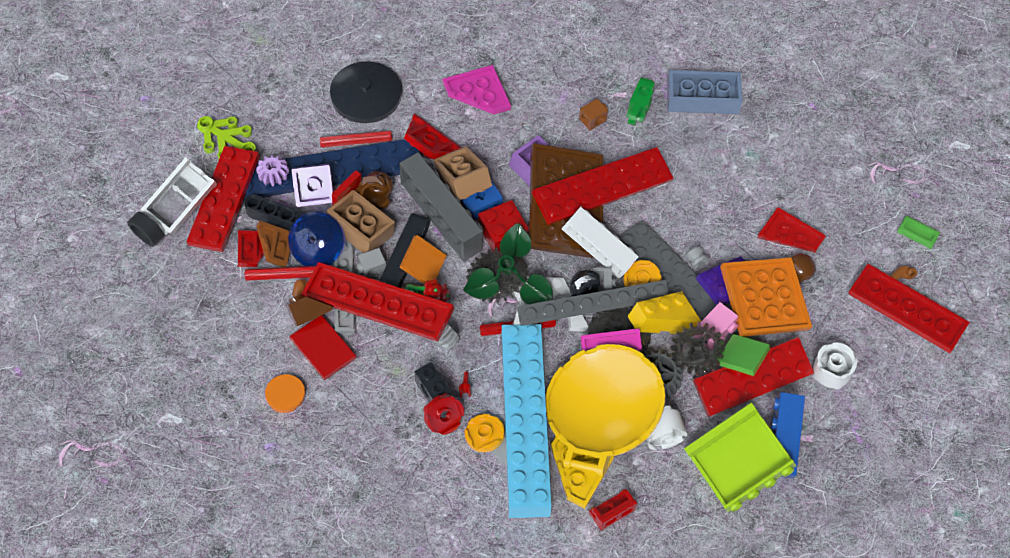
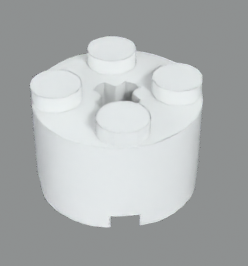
[813,342,857,389]
[646,406,687,450]

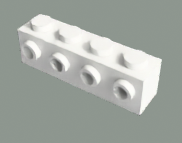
[562,207,639,278]

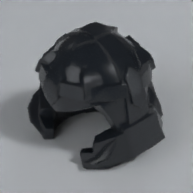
[569,269,605,297]

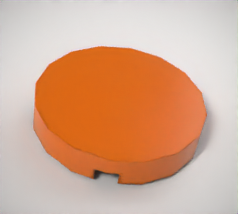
[265,374,305,413]

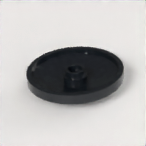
[330,61,402,123]

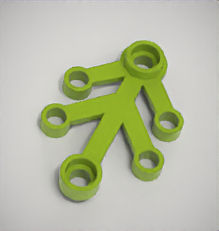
[197,116,256,159]

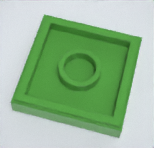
[717,334,770,376]

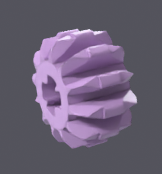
[256,154,289,187]

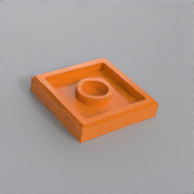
[400,235,447,285]

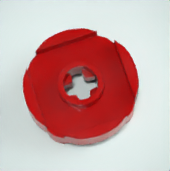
[423,393,464,435]

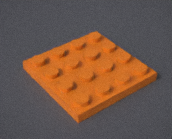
[720,257,812,337]

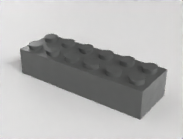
[399,153,483,262]

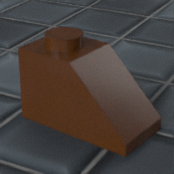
[285,295,333,326]

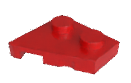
[237,230,264,268]

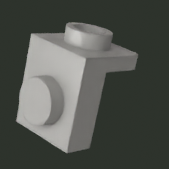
[592,266,615,291]

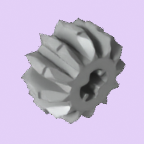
[434,324,459,350]

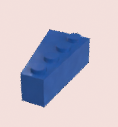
[771,392,805,479]

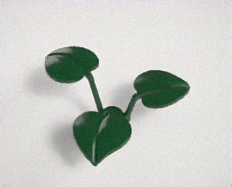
[463,223,553,305]

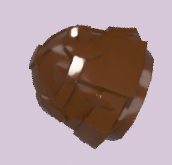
[356,171,393,210]

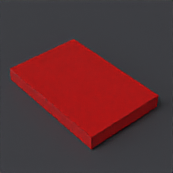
[289,315,356,381]

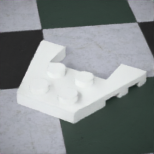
[513,276,588,331]

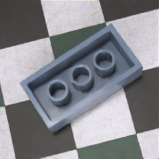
[667,70,742,114]

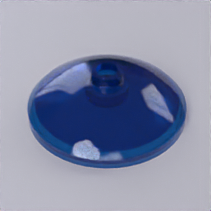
[288,211,345,266]

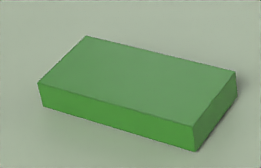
[897,216,940,249]

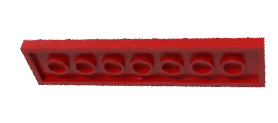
[532,147,674,225]
[301,262,455,342]

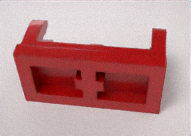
[588,488,637,531]

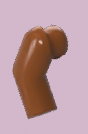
[292,279,307,298]

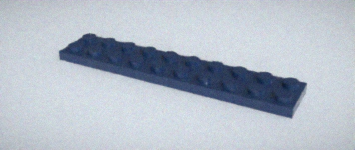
[243,139,419,201]

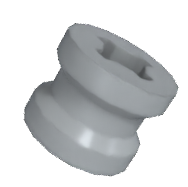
[686,246,710,270]

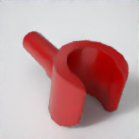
[459,371,471,397]

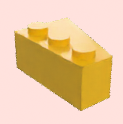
[628,291,701,335]

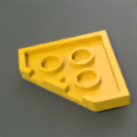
[551,437,614,509]

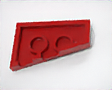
[757,207,826,253]

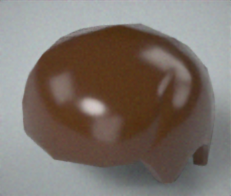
[792,254,816,283]

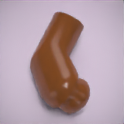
[889,266,918,280]

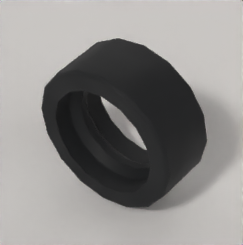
[127,211,164,247]

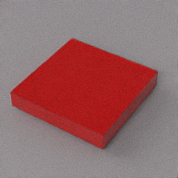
[331,171,361,206]

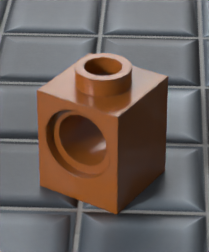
[579,99,608,131]

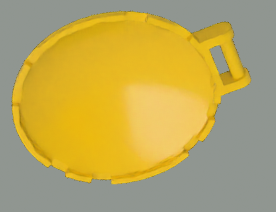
[545,344,665,476]

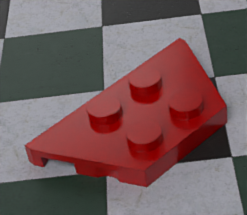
[404,114,461,159]

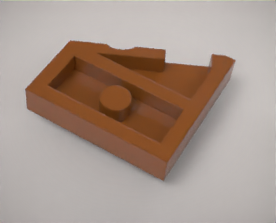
[256,220,293,267]

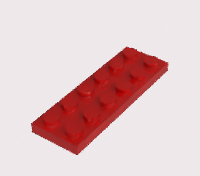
[186,146,260,252]
[848,264,970,354]
[692,337,814,417]

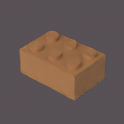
[433,146,492,200]
[326,190,395,253]

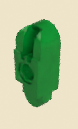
[626,77,655,126]

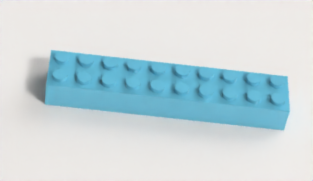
[501,324,551,518]

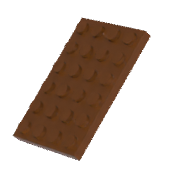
[529,143,603,259]

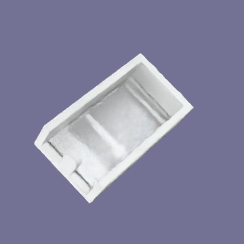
[141,157,217,236]

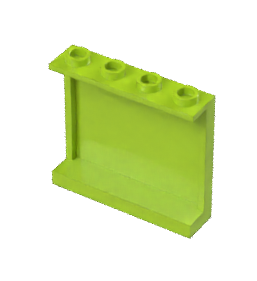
[684,402,796,512]

